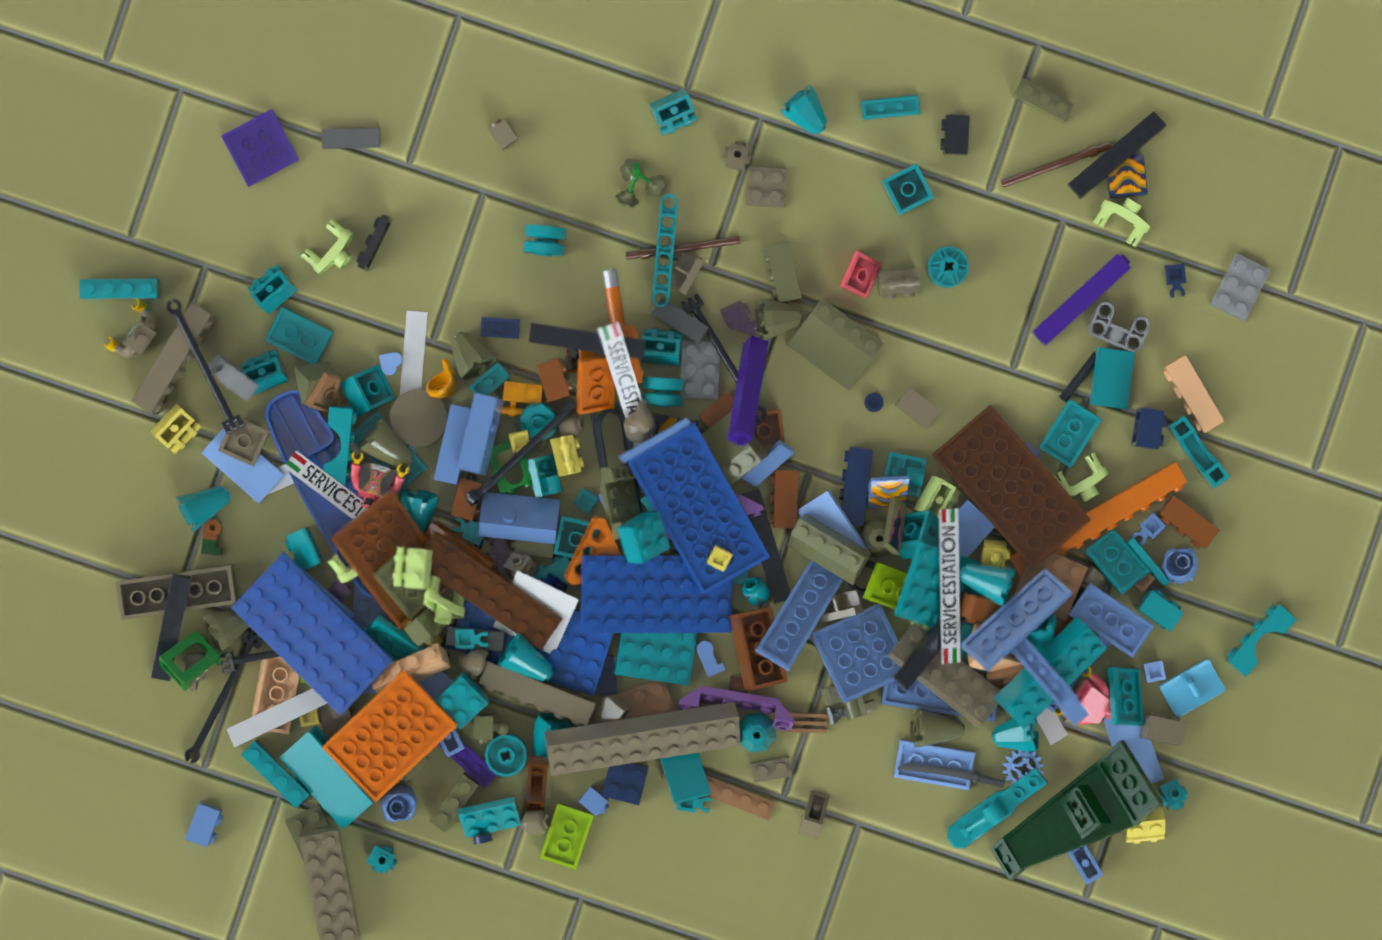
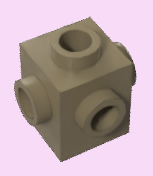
[723,141,752,171]
[503,552,538,580]

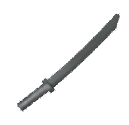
[897,763,1005,788]

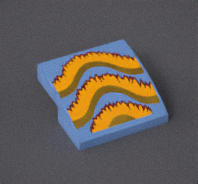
[866,476,909,509]

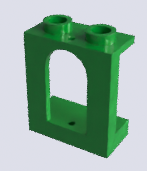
[489,440,533,495]
[159,630,221,692]

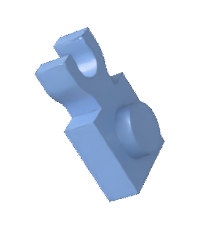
[1130,512,1166,547]

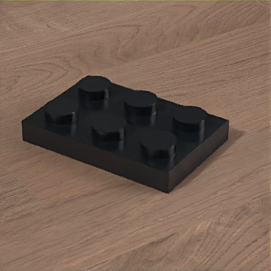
[356,214,392,272]

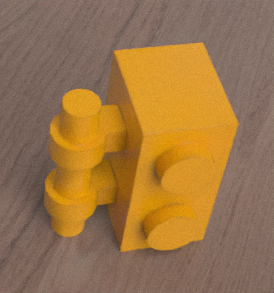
[501,381,543,417]

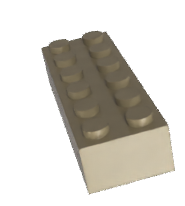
[131,302,216,414]
[116,565,238,620]
[887,623,1000,728]
[479,660,596,726]
[299,825,360,940]

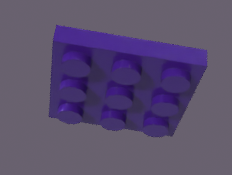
[221,109,299,187]

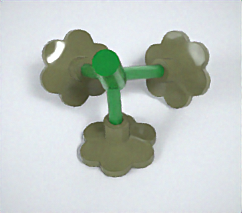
[615,159,666,208]

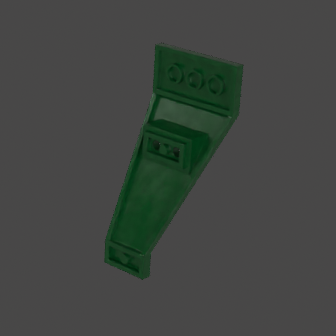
[990,740,1164,880]

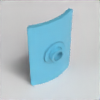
[1159,658,1226,718]

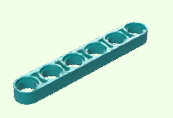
[652,194,678,307]

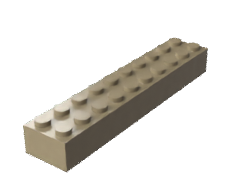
[544,702,741,776]

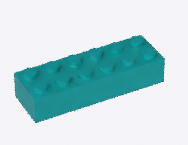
[994,617,1107,730]

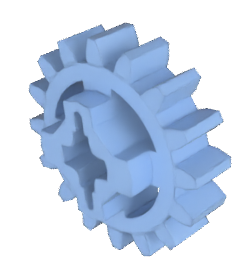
[1002,750,1044,785]

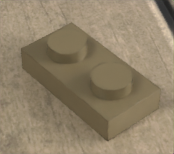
[751,757,792,783]

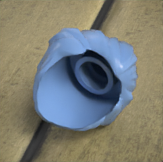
[1162,547,1198,585]
[381,784,417,822]

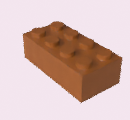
[729,606,788,690]

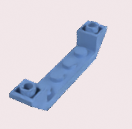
[1010,638,1089,727]

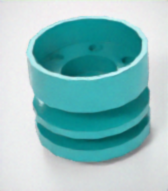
[926,246,969,288]

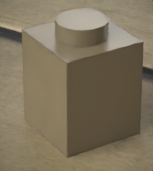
[489,119,518,150]

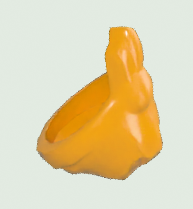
[426,359,458,399]

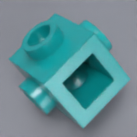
[1157,778,1188,811]
[366,843,398,874]

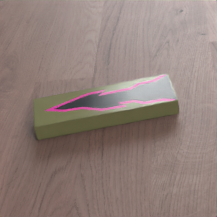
[883,496,907,555]

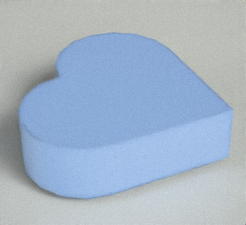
[379,352,403,376]

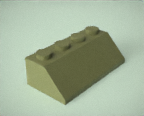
[788,514,871,585]

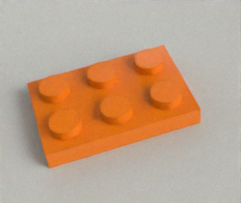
[576,355,615,415]

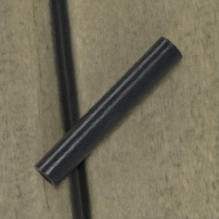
[1059,352,1096,403]

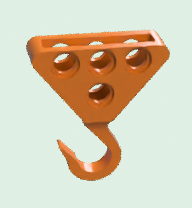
[564,515,621,585]

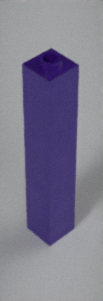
[1032,254,1131,346]
[727,335,769,446]

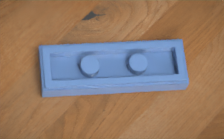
[741,440,794,487]

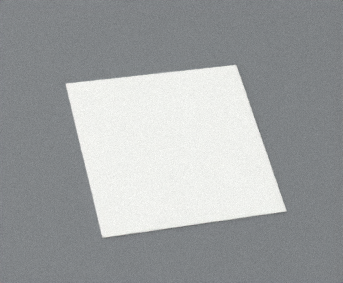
[493,571,578,654]

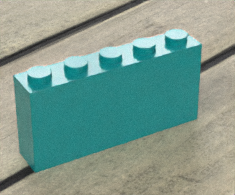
[279,725,374,829]

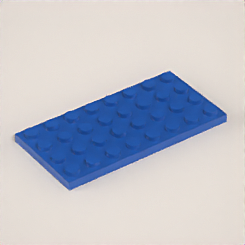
[627,423,770,595]
[231,552,394,716]
[580,555,733,633]
[449,599,614,696]

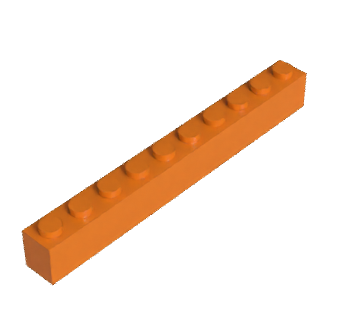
[1009,462,1187,577]

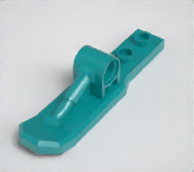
[947,767,1048,849]

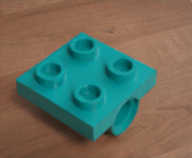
[884,452,927,497]
[528,454,562,497]

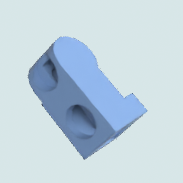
[697,640,726,677]

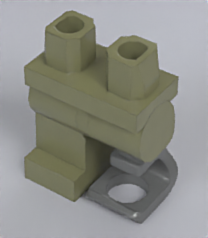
[821,686,876,725]

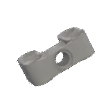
[1088,302,1150,352]
[208,353,259,401]

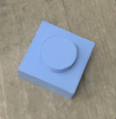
[1143,660,1166,683]

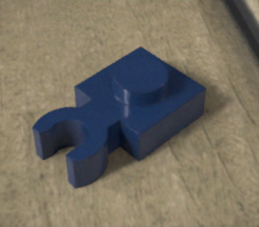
[1164,264,1186,298]

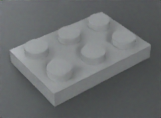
[1210,253,1271,322]
[680,340,721,400]

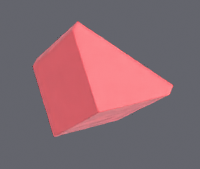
[839,251,882,299]

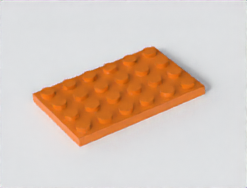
[322,669,458,803]

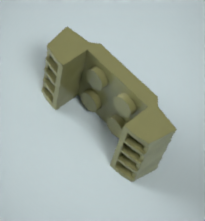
[600,463,641,540]

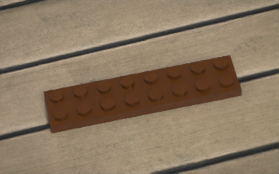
[423,531,563,650]

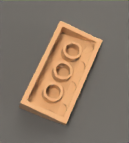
[251,657,299,734]

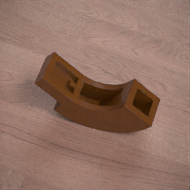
[525,756,548,811]

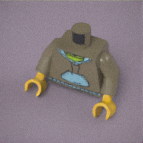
[103,299,158,359]

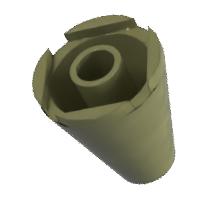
[359,419,414,469]
[910,709,965,747]

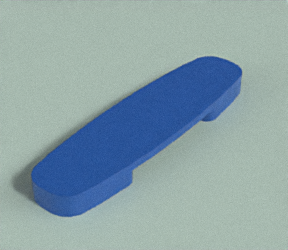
[265,390,374,598]

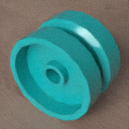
[523,225,567,257]
[642,377,684,408]
[485,733,528,777]

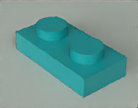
[469,362,510,396]

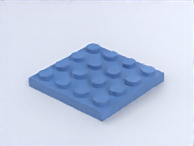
[810,604,901,704]

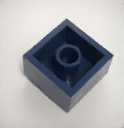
[1131,408,1167,449]
[602,763,649,805]

